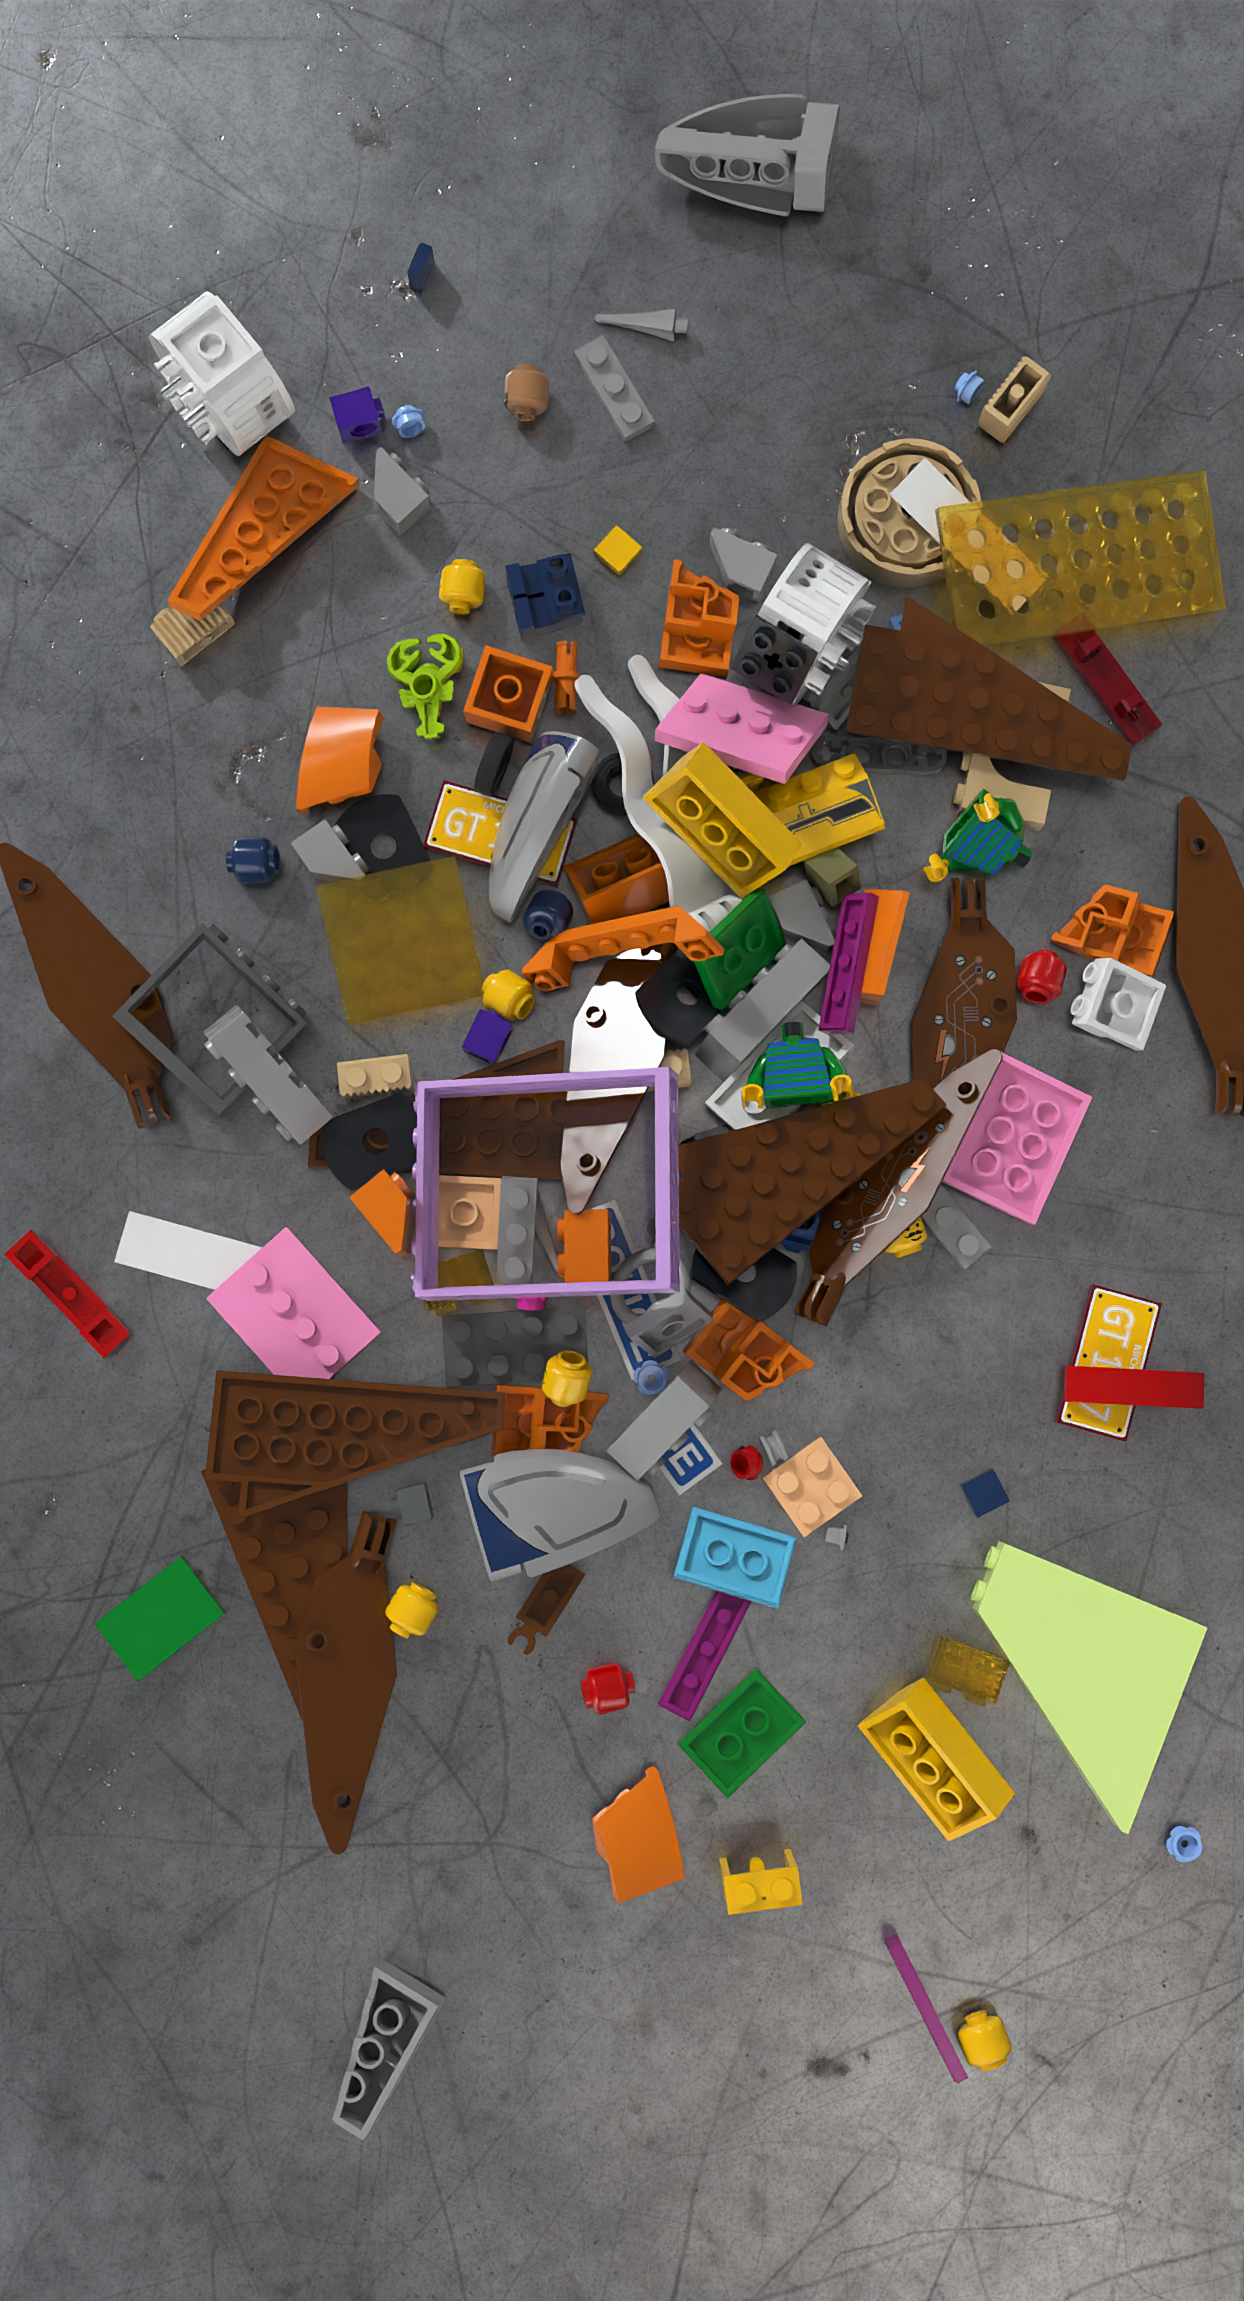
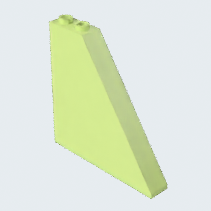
[971,1541,1208,1834]

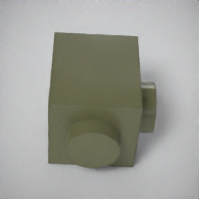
[804,847,861,907]

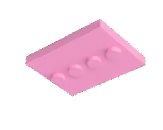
[655,673,829,784]
[942,1052,1092,1225]
[206,1227,382,1379]

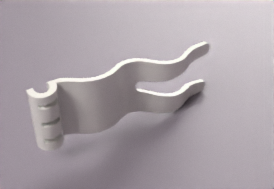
[575,655,747,932]

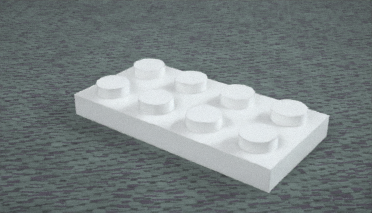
[705,1000,854,1130]

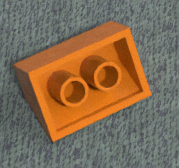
[564,833,669,925]
[859,889,910,1007]
[349,1169,415,1259]

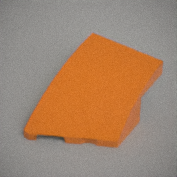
[658,559,739,678]
[296,706,384,814]
[1051,884,1175,979]
[682,1299,815,1401]
[491,1384,609,1457]
[592,1766,685,1903]

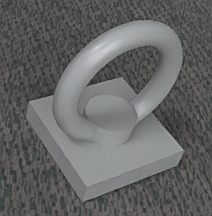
[610,1248,714,1358]

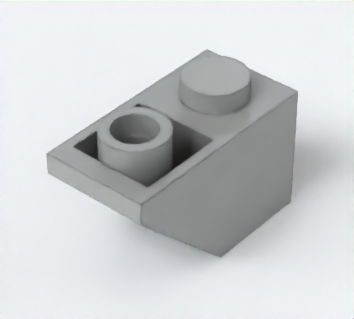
[374,447,431,536]
[709,527,777,603]
[291,819,369,887]
[768,879,837,952]

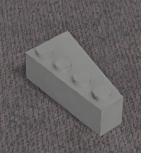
[695,938,830,1082]
[203,1005,333,1145]
[332,1959,446,2141]

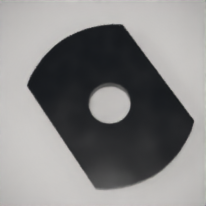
[334,794,433,899]
[634,949,728,1046]
[322,1092,417,1191]
[690,1248,797,1323]

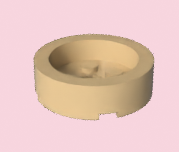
[838,438,981,588]

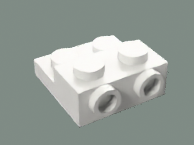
[1071,958,1166,1051]

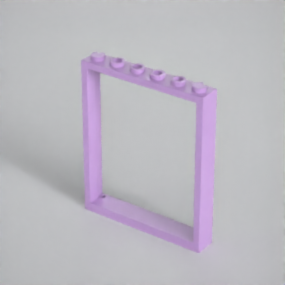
[411,1067,680,1301]

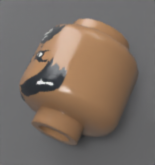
[504,364,550,421]

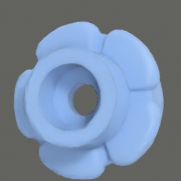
[954,371,985,405]
[392,405,425,438]
[634,1360,669,1395]
[1166,1826,1203,1863]

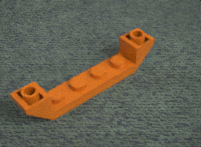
[521,906,724,992]

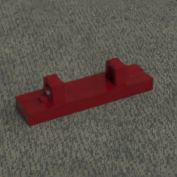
[1051,613,1163,747]

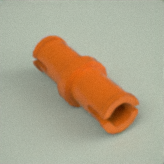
[552,641,580,715]

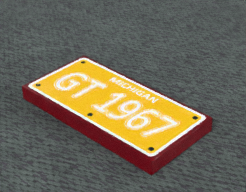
[423,780,578,888]
[1055,1284,1162,1442]

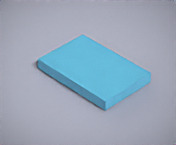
[673,1507,797,1609]

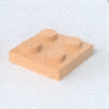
[438,1175,501,1250]
[762,1437,862,1537]

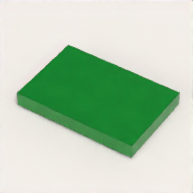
[694,888,786,1010]
[94,1555,226,1682]
[677,1667,806,1798]

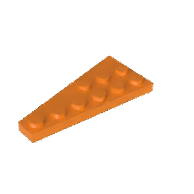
[168,435,359,621]

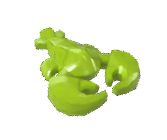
[387,634,465,740]

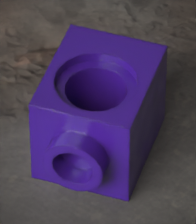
[329,386,385,443]
[462,1009,514,1065]

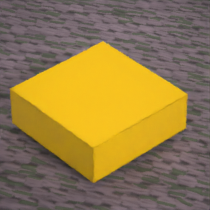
[593,525,642,576]

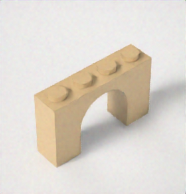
[953,682,1071,832]

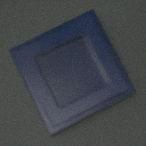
[407,242,435,293]
[960,1469,1009,1517]

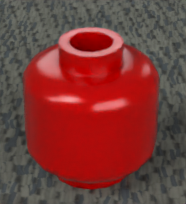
[1017,949,1067,1004]
[580,1663,636,1715]

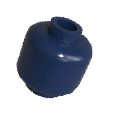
[226,837,280,884]
[523,890,574,942]

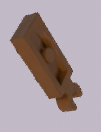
[507,1564,585,1655]

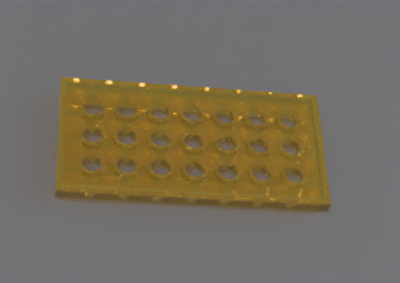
[935,470,1226,647]

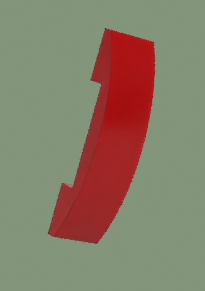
[4,1230,131,1359]
[1064,1366,1205,1409]

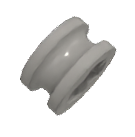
[759,1430,789,1466]

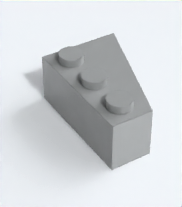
[606,1360,722,1481]

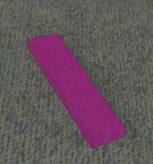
[818,893,879,1034]
[658,1591,752,1722]
[885,1934,968,2084]

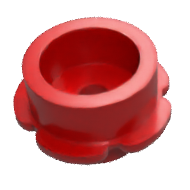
[730,1445,763,1481]

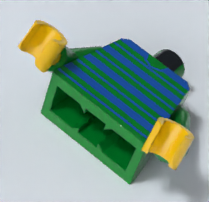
[923,789,1033,882]
[741,1022,855,1109]

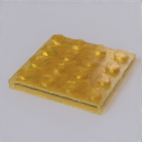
[316,855,484,1025]

